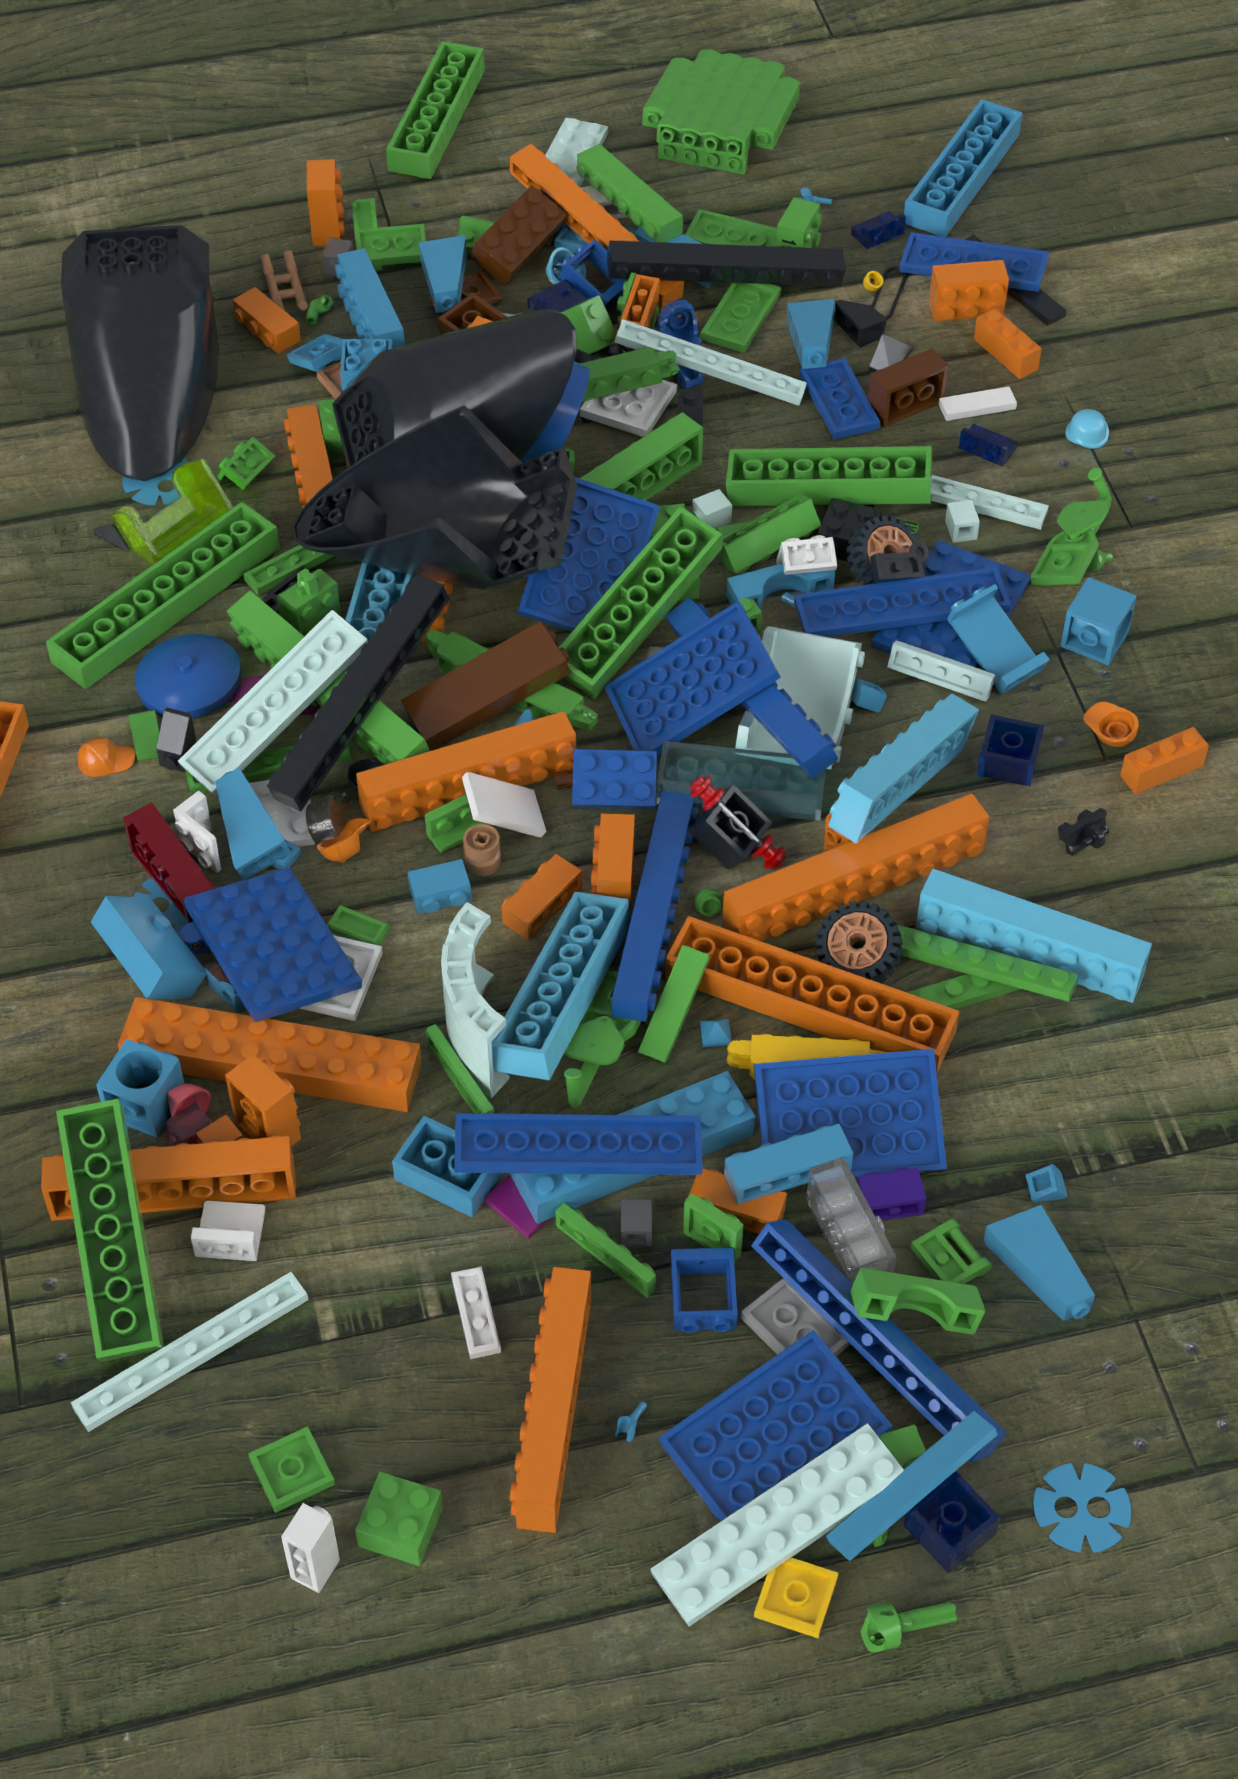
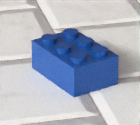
[572,749,657,810]

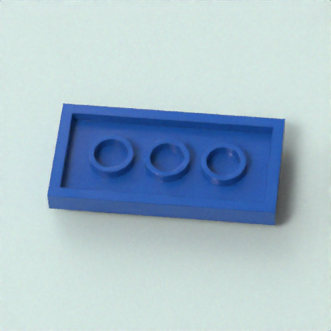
[799,358,880,440]

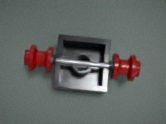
[689,775,786,870]

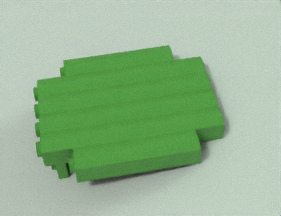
[642,49,800,175]

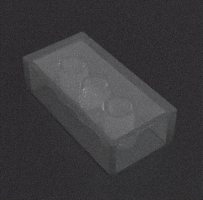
[806,1157,896,1283]

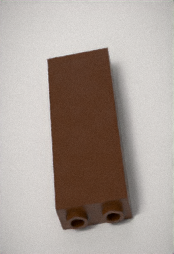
[401,621,571,751]

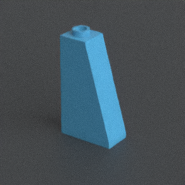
[419,235,467,313]
[786,299,835,369]
[215,768,291,880]
[983,1205,1095,1321]

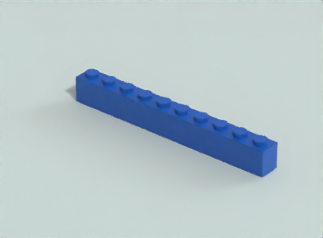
[665,597,839,779]
[612,791,699,1022]
[751,1219,1007,1463]

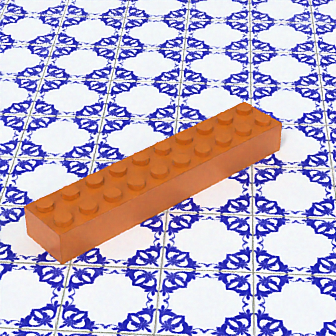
[722,793,989,941]
[665,916,960,1074]
[118,997,422,1112]

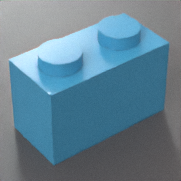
[407,859,472,914]

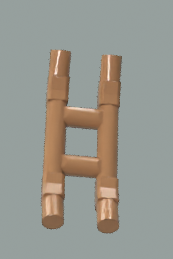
[260,251,308,310]

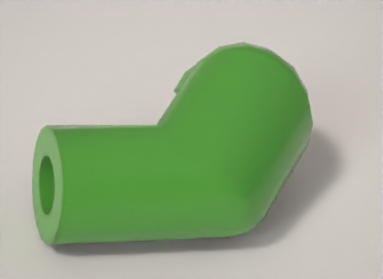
[305,295,333,325]

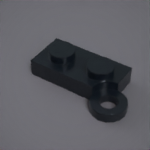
[870,542,929,582]

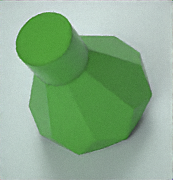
[1087,550,1113,572]

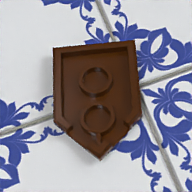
[428,270,503,312]

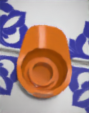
[1083,702,1139,747]
[77,737,136,777]
[317,818,372,863]

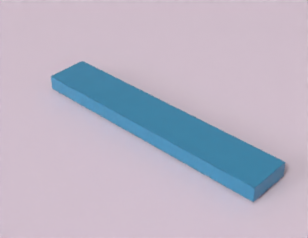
[826,1411,998,1561]

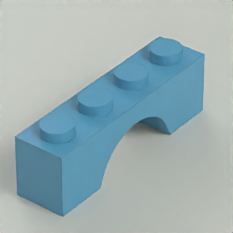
[726,563,835,611]

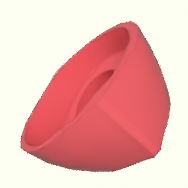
[167,1084,211,1126]

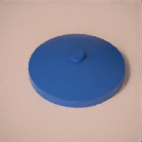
[135,634,242,718]

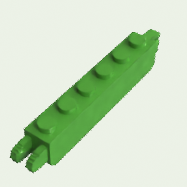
[581,347,680,402]
[426,630,598,731]

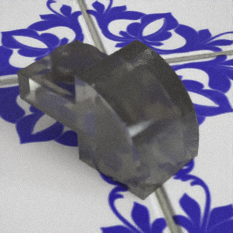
[305,792,350,845]

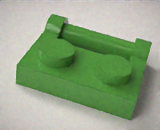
[911,1219,992,1284]

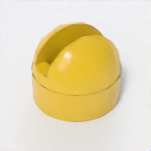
[863,271,884,292]

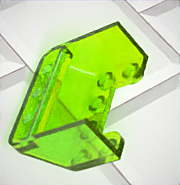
[109,458,234,565]

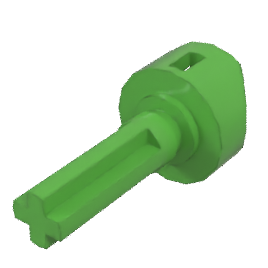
[860,1602,958,1652]

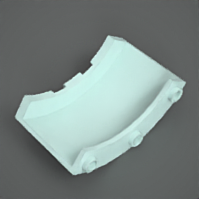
[735,626,865,770]
[441,902,509,1099]

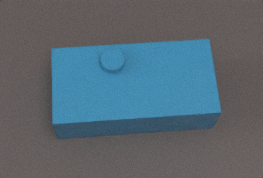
[91,896,207,999]

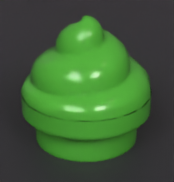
[694,889,723,917]

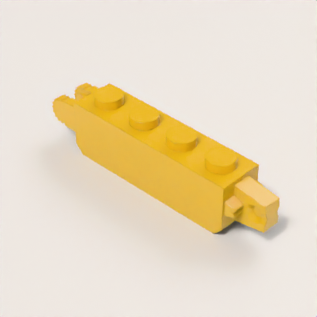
[727,1034,890,1080]

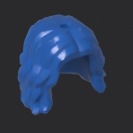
[655,299,701,346]

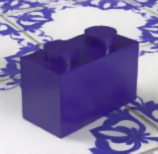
[856,1168,926,1223]

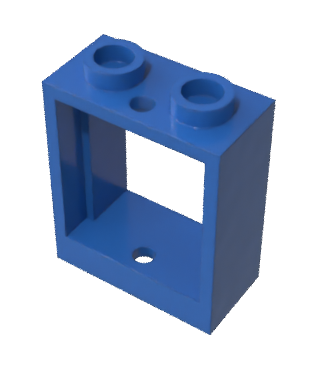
[559,239,629,310]
[671,1248,737,1333]

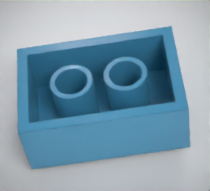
[392,1116,502,1218]

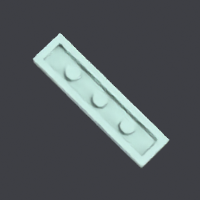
[887,640,995,702]

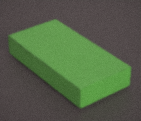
[128,710,160,761]
[327,905,390,946]

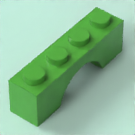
[850,1268,985,1335]

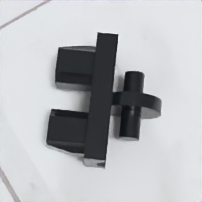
[1058,808,1109,856]

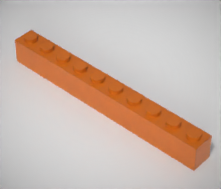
[510,144,684,310]

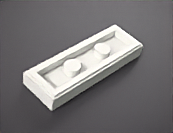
[939,387,1017,421]
[451,1267,501,1359]

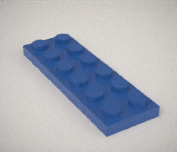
[900,232,1049,292]

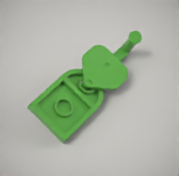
[1030,468,1112,586]
[564,970,656,1109]

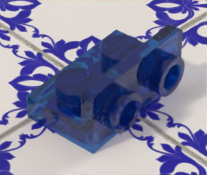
[851,211,906,249]
[959,423,1017,467]

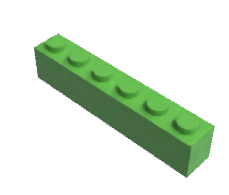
[576,144,683,242]

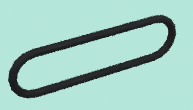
[871,266,907,320]

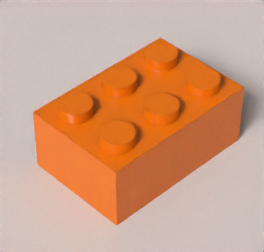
[307,159,345,246]
[929,260,1009,321]
[591,814,635,915]
[225,1054,301,1146]

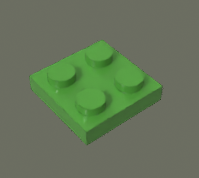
[683,1193,743,1264]
[248,1426,335,1513]

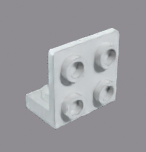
[776,535,837,575]
[173,791,221,873]
[191,1201,266,1261]

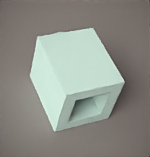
[691,489,732,529]
[945,500,980,543]

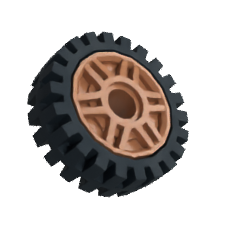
[847,515,924,585]
[815,901,903,983]

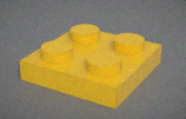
[754,1557,839,1638]

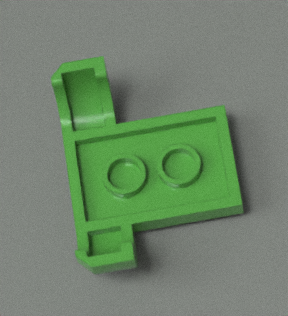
[352,198,426,272]

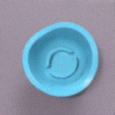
[546,247,586,288]
[1065,409,1109,449]

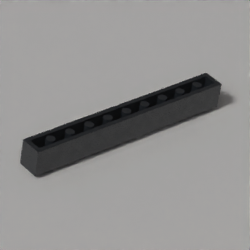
[606,240,846,287]
[267,573,450,812]

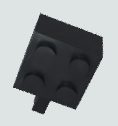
[818,498,881,562]

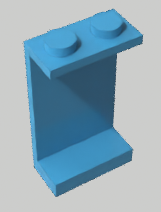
[947,584,1050,695]

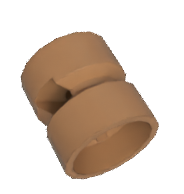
[463,824,501,877]

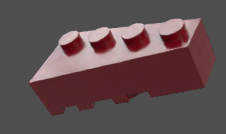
[123,802,216,923]

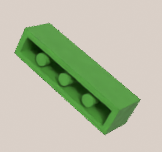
[719,494,821,574]

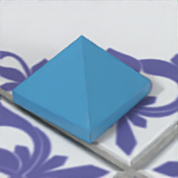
[700,1019,732,1047]

